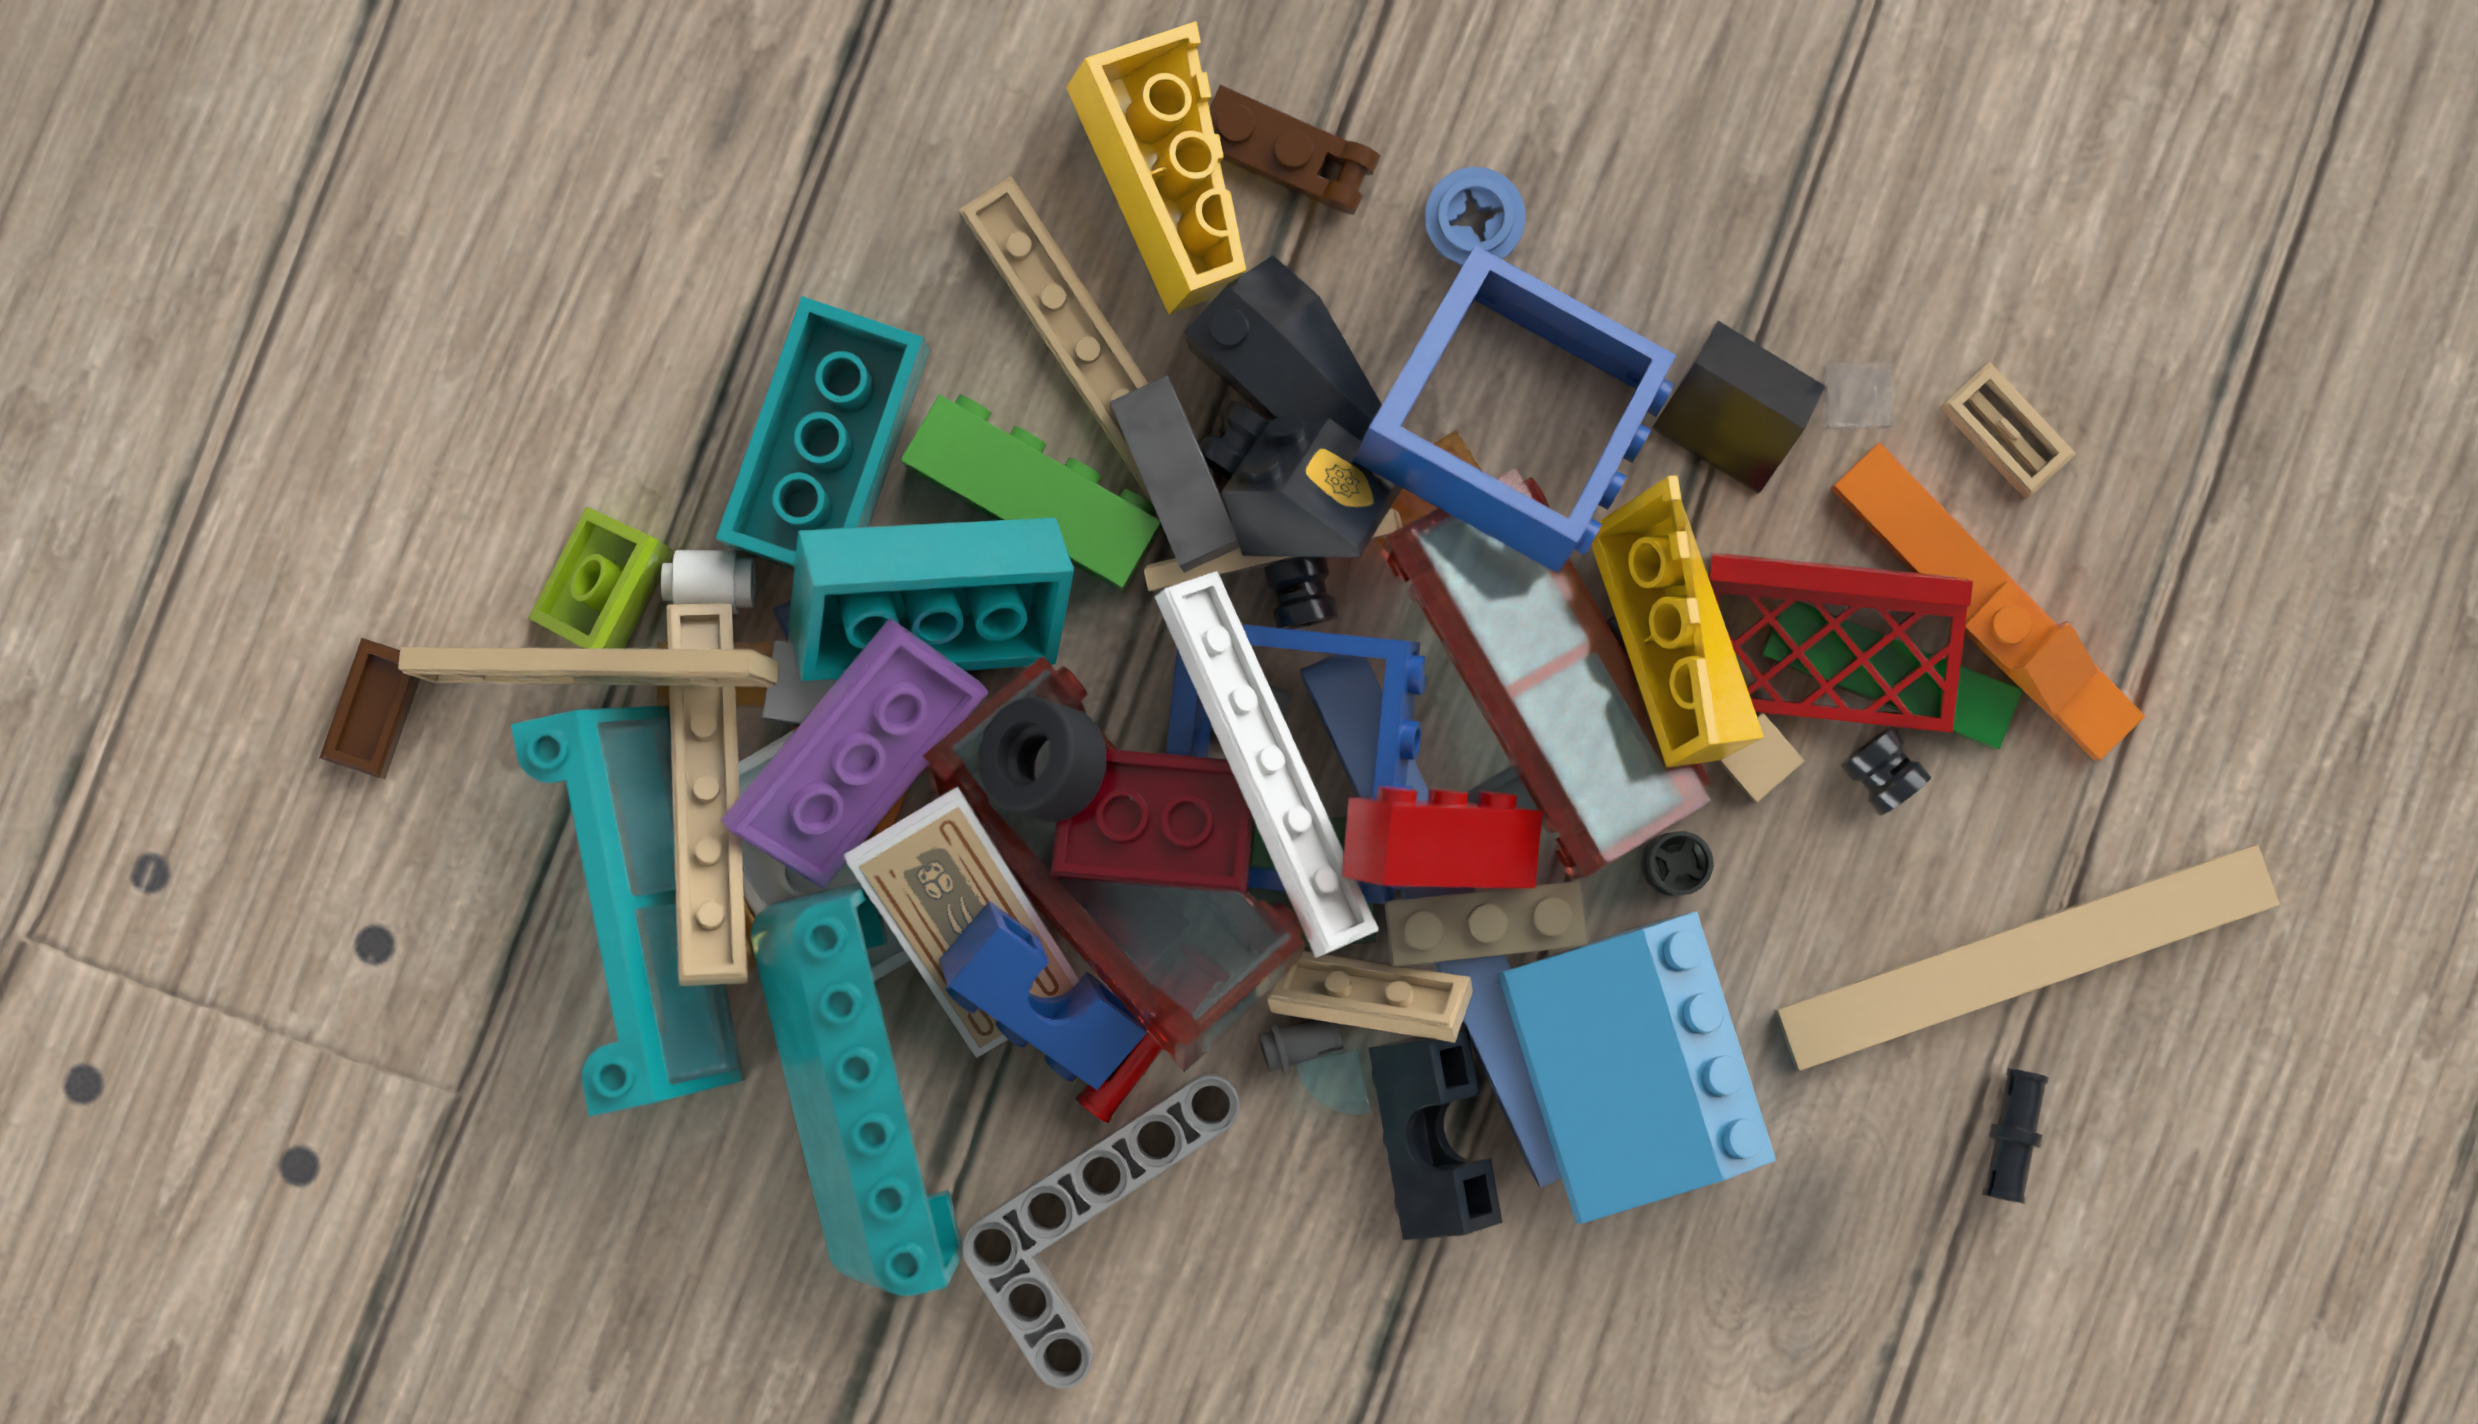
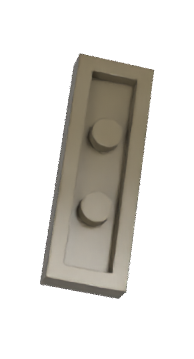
[1385,881,1587,967]

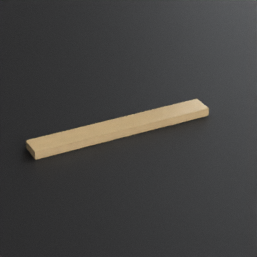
[1774,845,2280,1071]

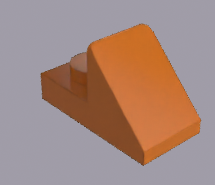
[1964,581,2098,717]

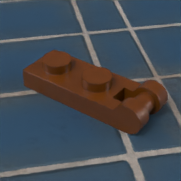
[1209,85,1380,215]

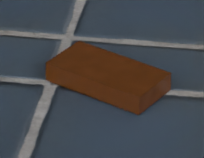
[319,638,420,779]

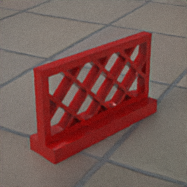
[1708,552,1973,733]

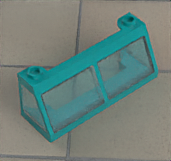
[510,705,745,1117]

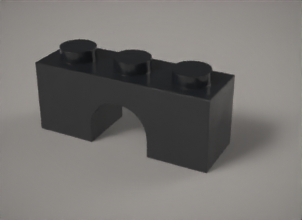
[1368,1030,1503,1240]

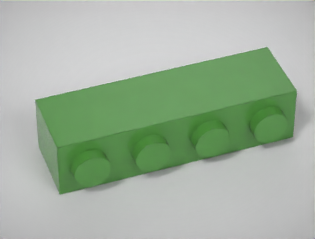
[900,394,1162,594]

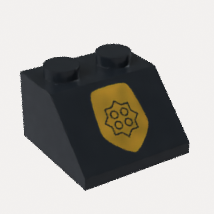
[1222,415,1402,558]

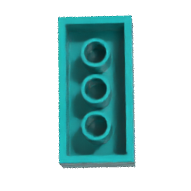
[716,296,930,570]
[788,518,1074,681]

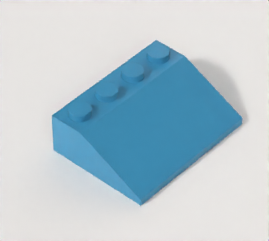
[1498,911,1776,1224]

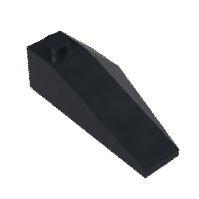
[1184,255,1382,442]

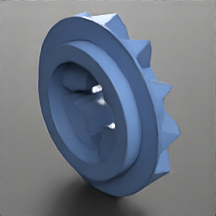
[1425,167,1526,267]

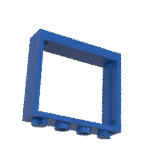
[1353,245,1676,574]
[1166,624,1427,904]

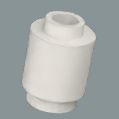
[661,550,756,614]

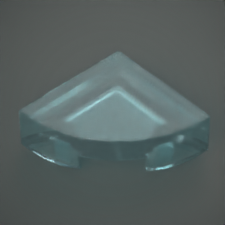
[1295,1049,1371,1115]

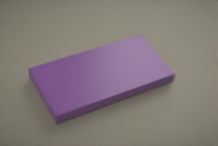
[722,618,989,889]

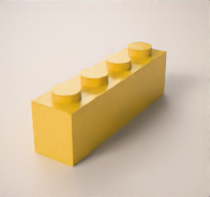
[1066,21,1246,315]
[1591,476,1764,768]

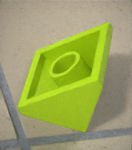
[528,506,675,649]

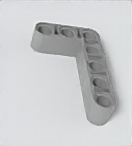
[963,1073,1239,1388]

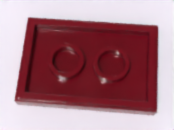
[1051,749,1255,895]

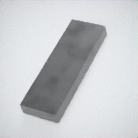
[1110,375,1240,573]

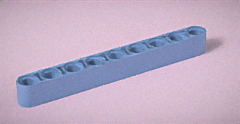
[1300,654,1562,1189]

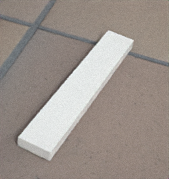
[1155,571,1379,958]

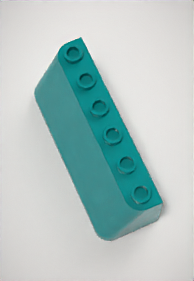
[750,882,963,1296]

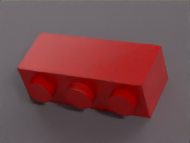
[1342,786,1543,889]

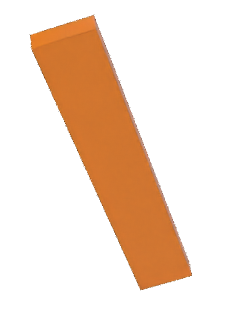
[1830,442,2146,761]

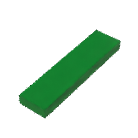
[1759,599,2022,750]

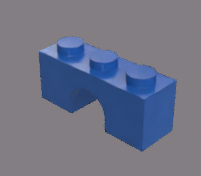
[939,901,1147,1090]

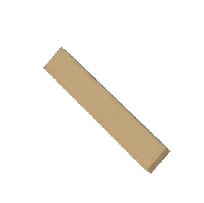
[959,176,1157,513]
[667,603,747,986]
[398,647,780,687]

